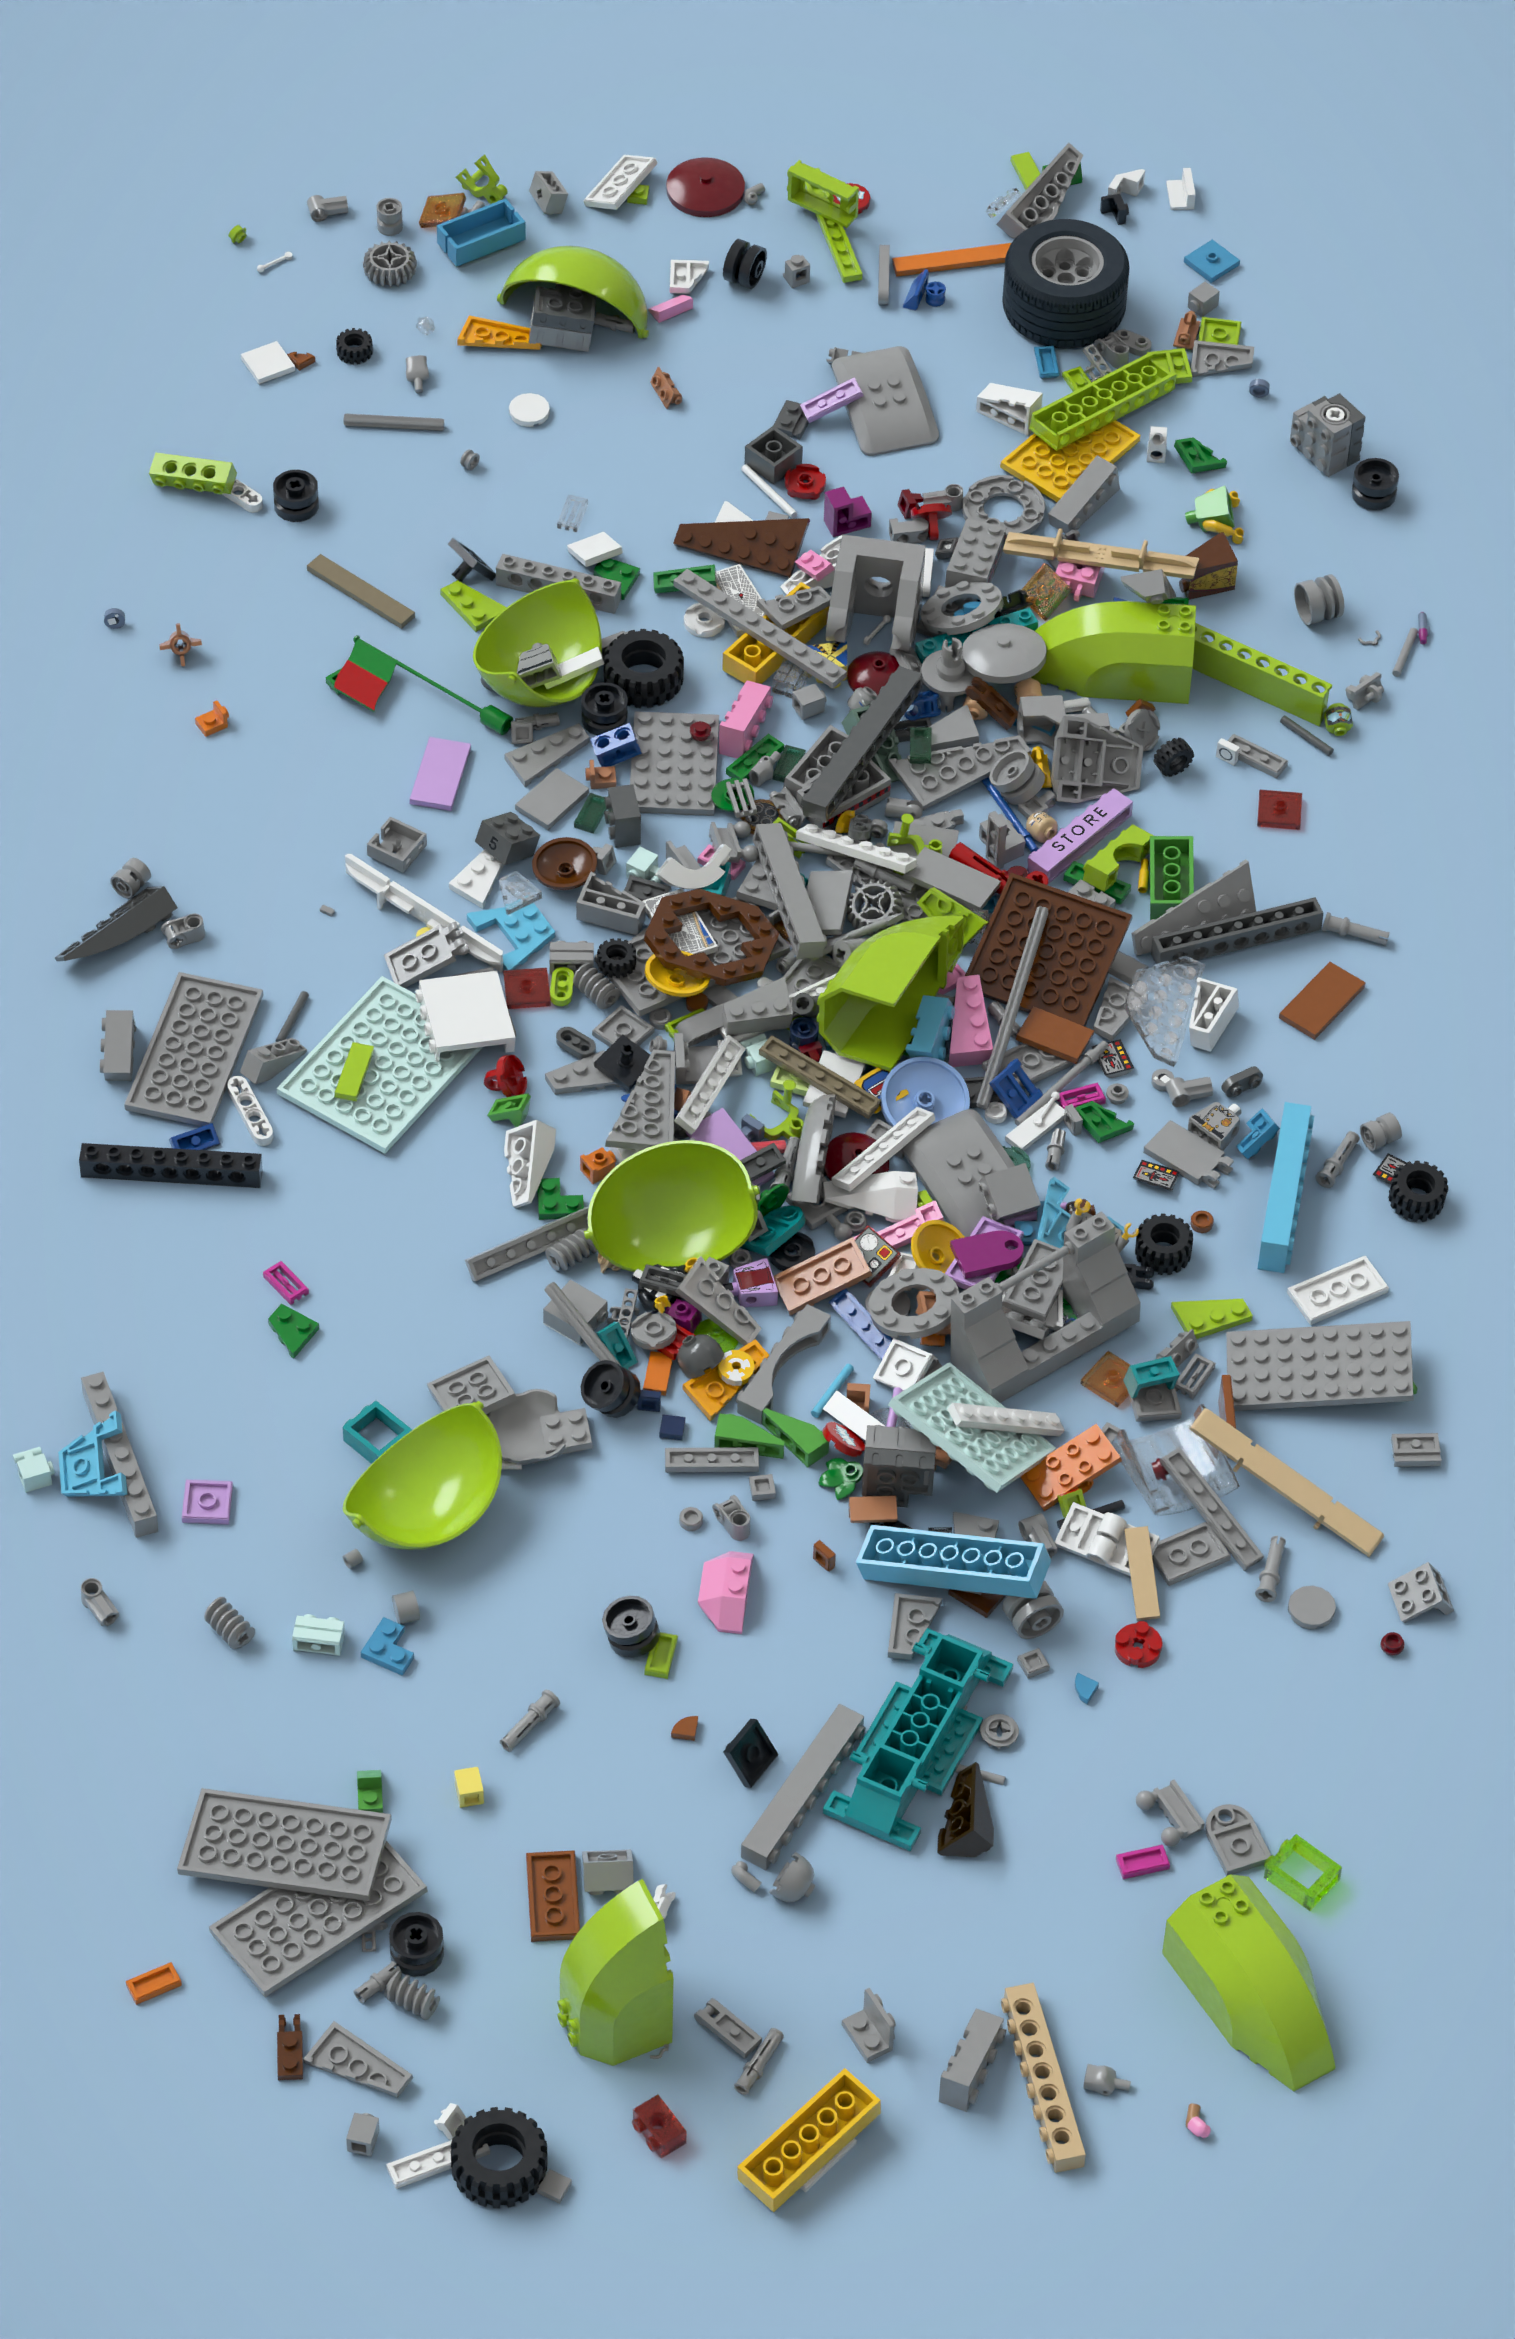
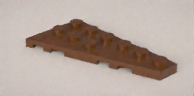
[673,518,810,578]

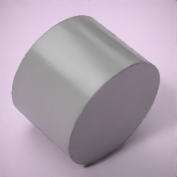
[392,1591,420,1624]

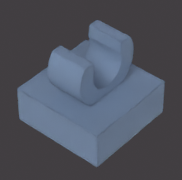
[741,1114,765,1142]

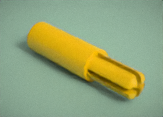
[1138,859,1149,893]

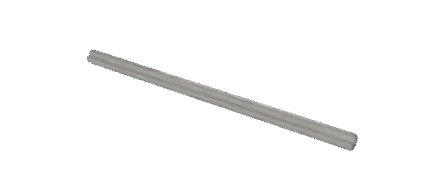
[977,906,1048,1109]

